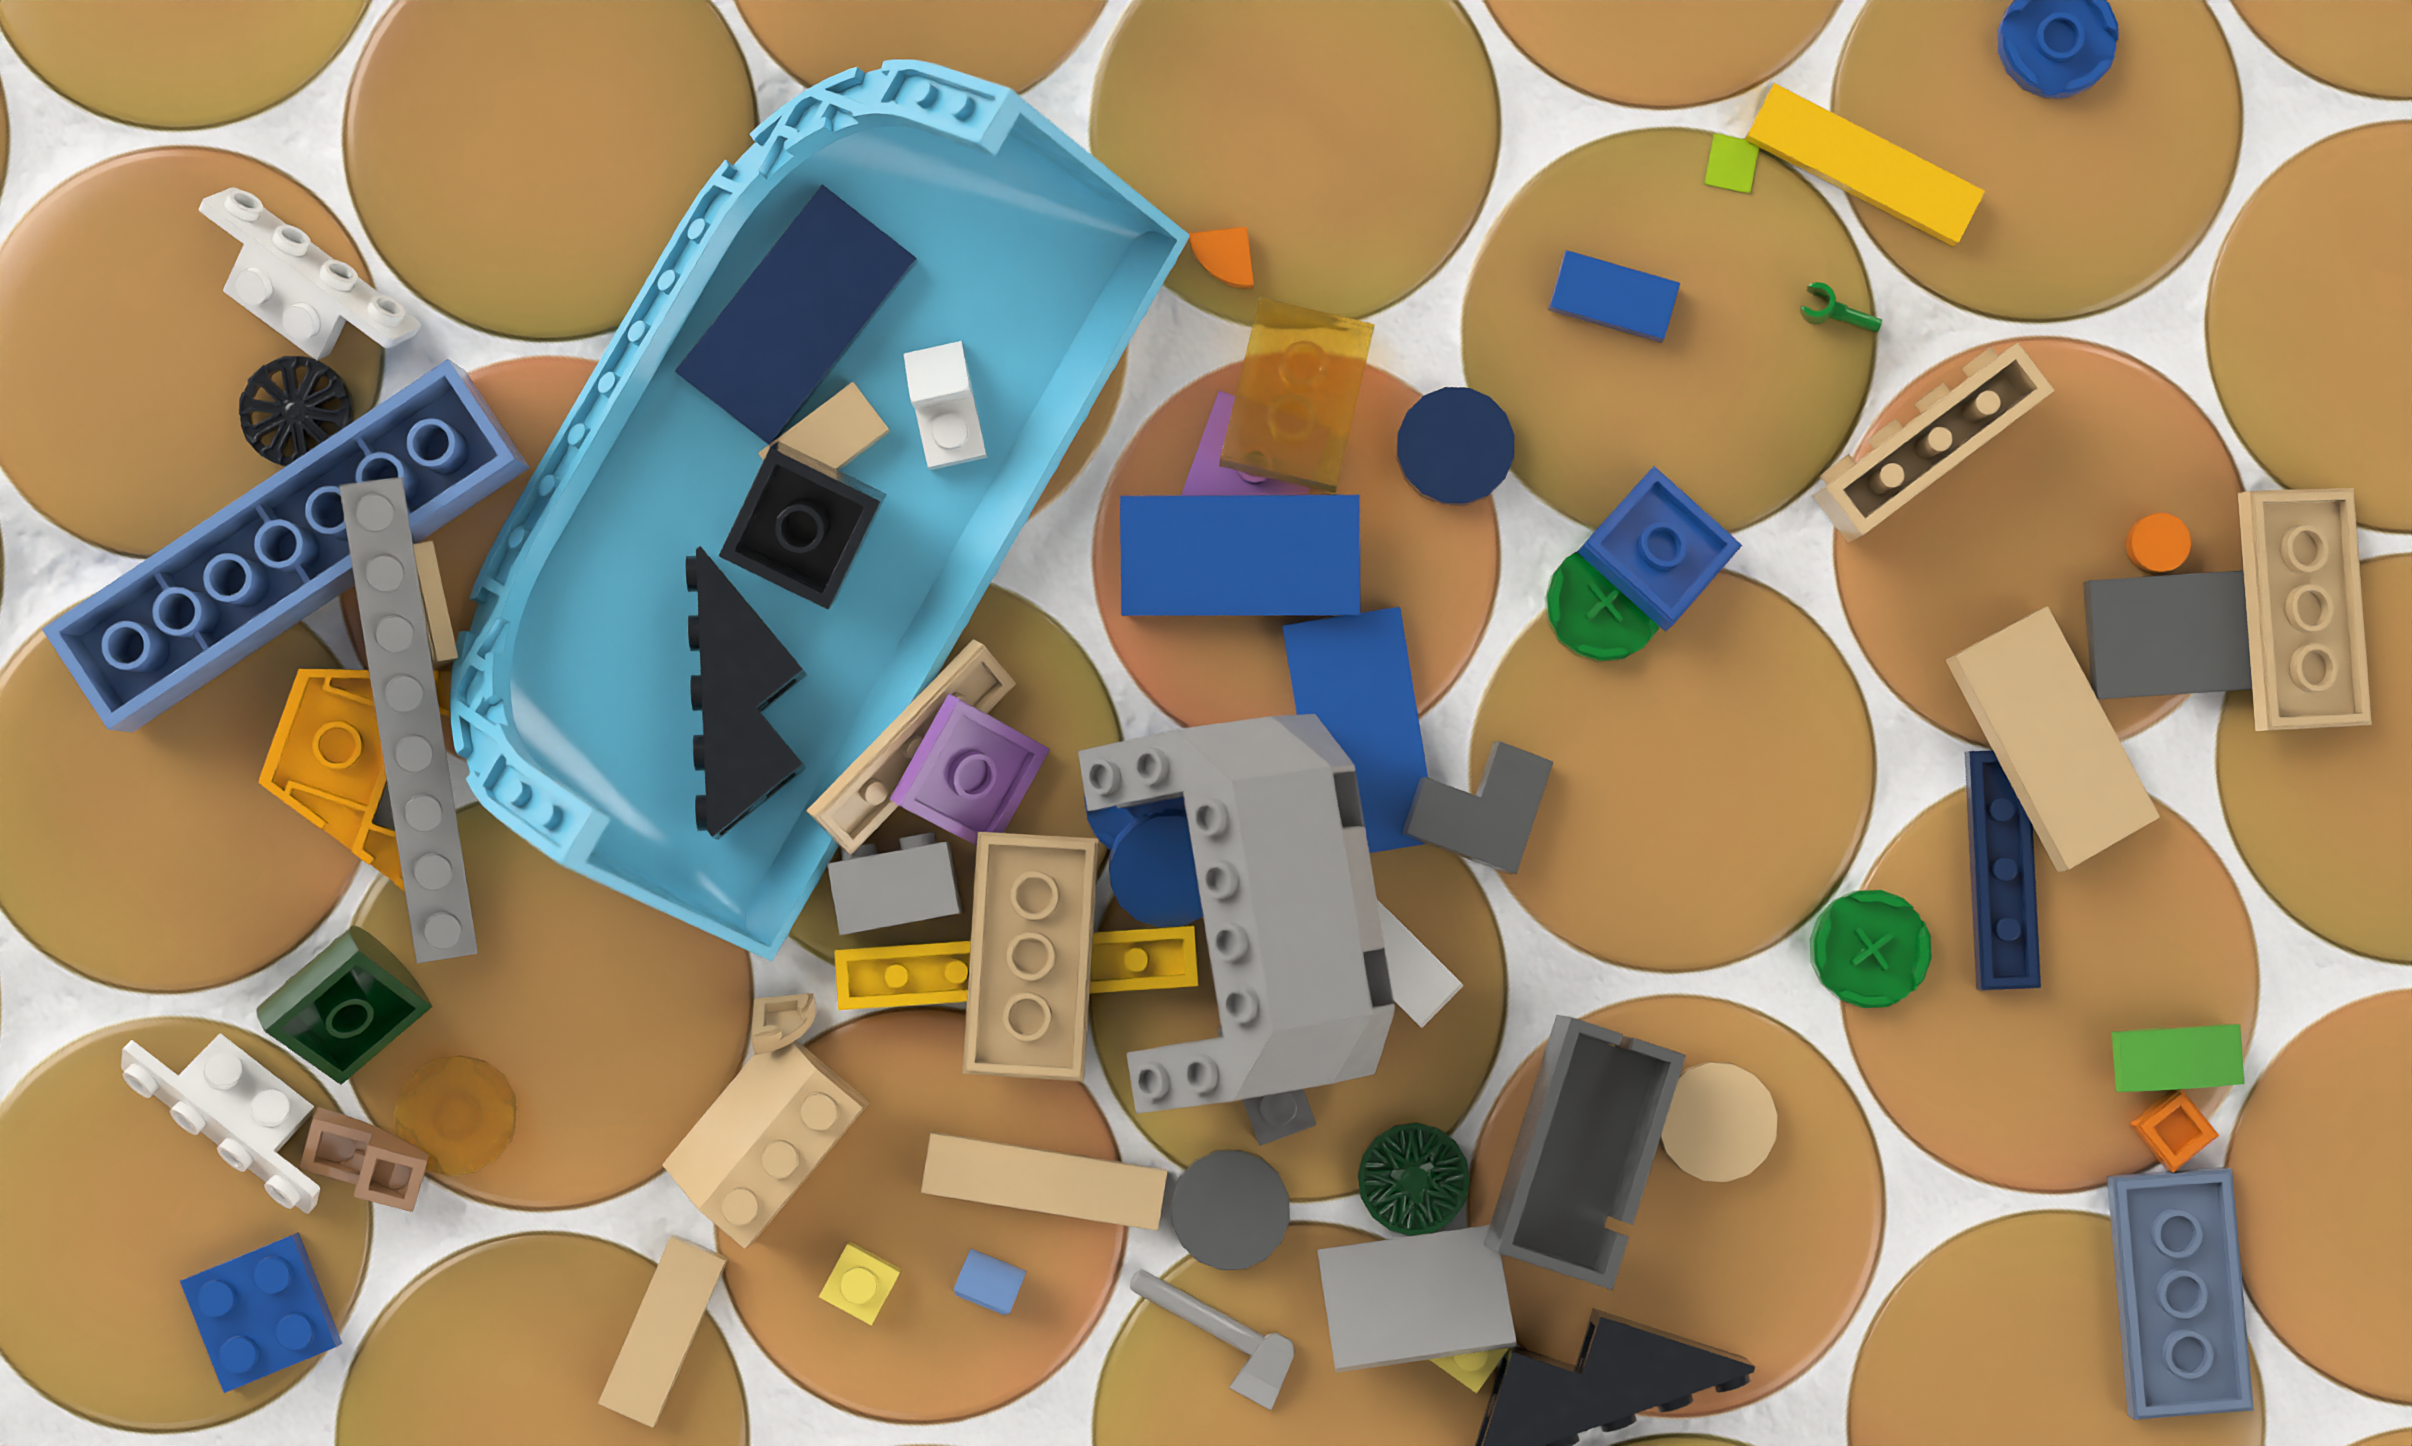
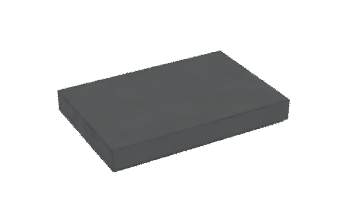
[2083,570,2252,700]

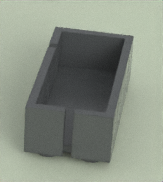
[1484,1015,1686,1290]

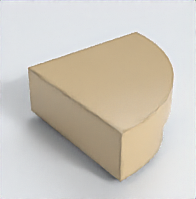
[751,993,817,1055]

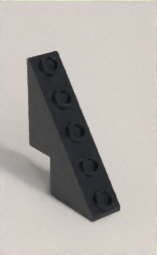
[685,546,807,840]
[1474,1308,1755,1446]

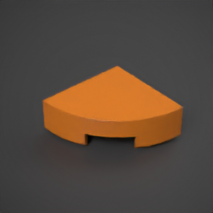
[1188,226,1254,289]

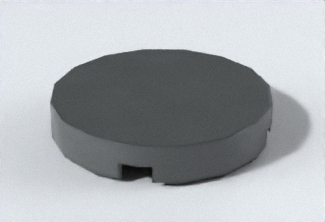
[1171,1149,1290,1270]

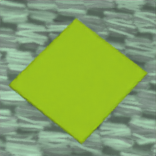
[1704,133,1759,194]

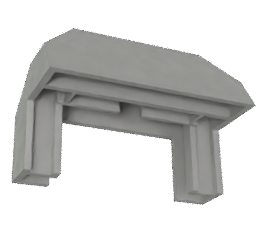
[1078,714,1395,1114]

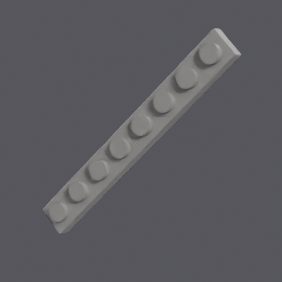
[339,477,478,963]

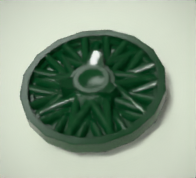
[1357,1122,1470,1236]

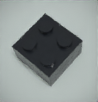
[718,441,887,610]

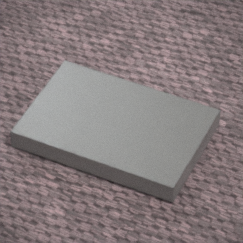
[1317,1225,1516,1373]

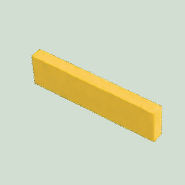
[1744,83,1985,247]

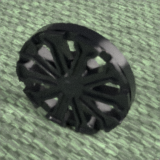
[239,356,354,467]

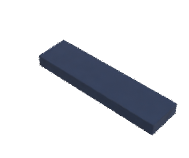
[1964,750,2041,990]

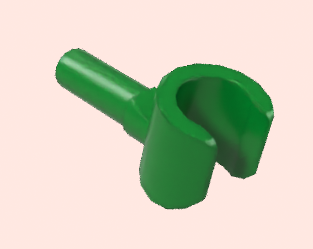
[1800,282,1882,333]

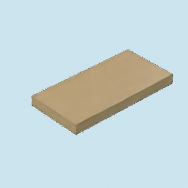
[2238,488,2372,731]
[1945,606,2160,872]
[963,832,1099,1081]

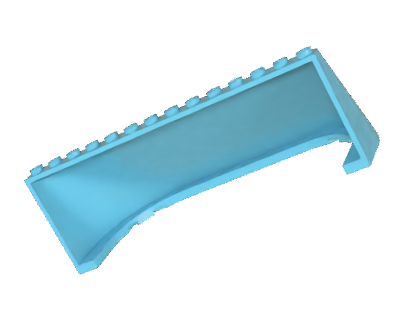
[450,59,1191,961]

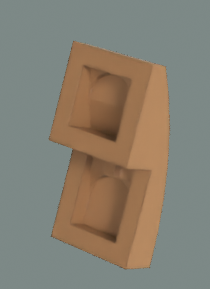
[299,1107,430,1212]

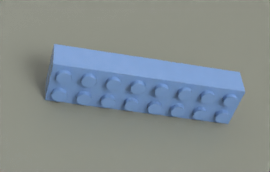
[42,359,530,733]

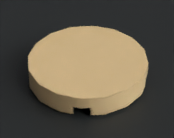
[1660,1061,1778,1182]

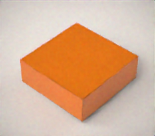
[2129,1089,2219,1173]

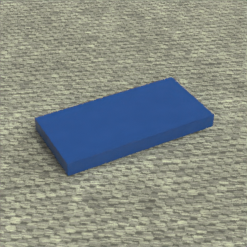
[1120,494,1361,616]
[1282,607,1428,853]

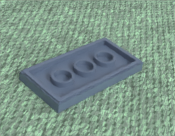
[2107,1167,2254,1420]

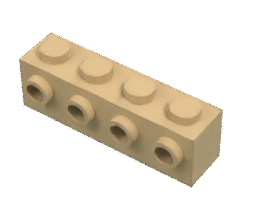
[1812,343,2055,543]

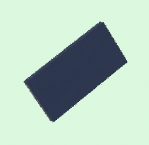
[675,184,917,445]

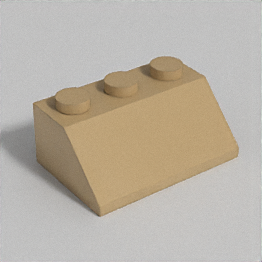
[662,1040,870,1249]

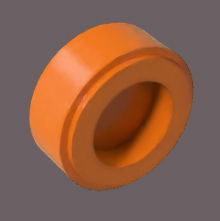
[2126,513,2191,574]

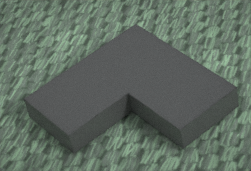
[1402,741,1554,875]

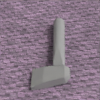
[1130,1269,1295,1410]

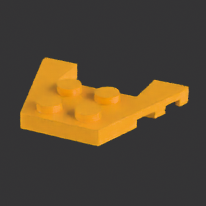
[258,669,452,892]

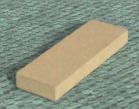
[598,1234,728,1428]

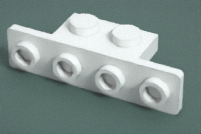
[199,187,421,361]
[121,1033,320,1214]

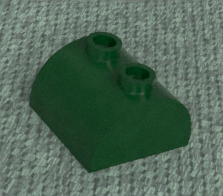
[256,926,433,1085]

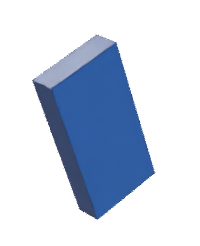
[1548,250,1680,343]

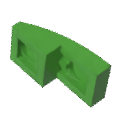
[2112,1024,2245,1092]

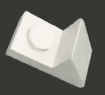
[904,341,988,470]

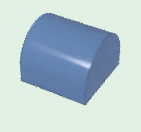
[953,1248,1027,1315]

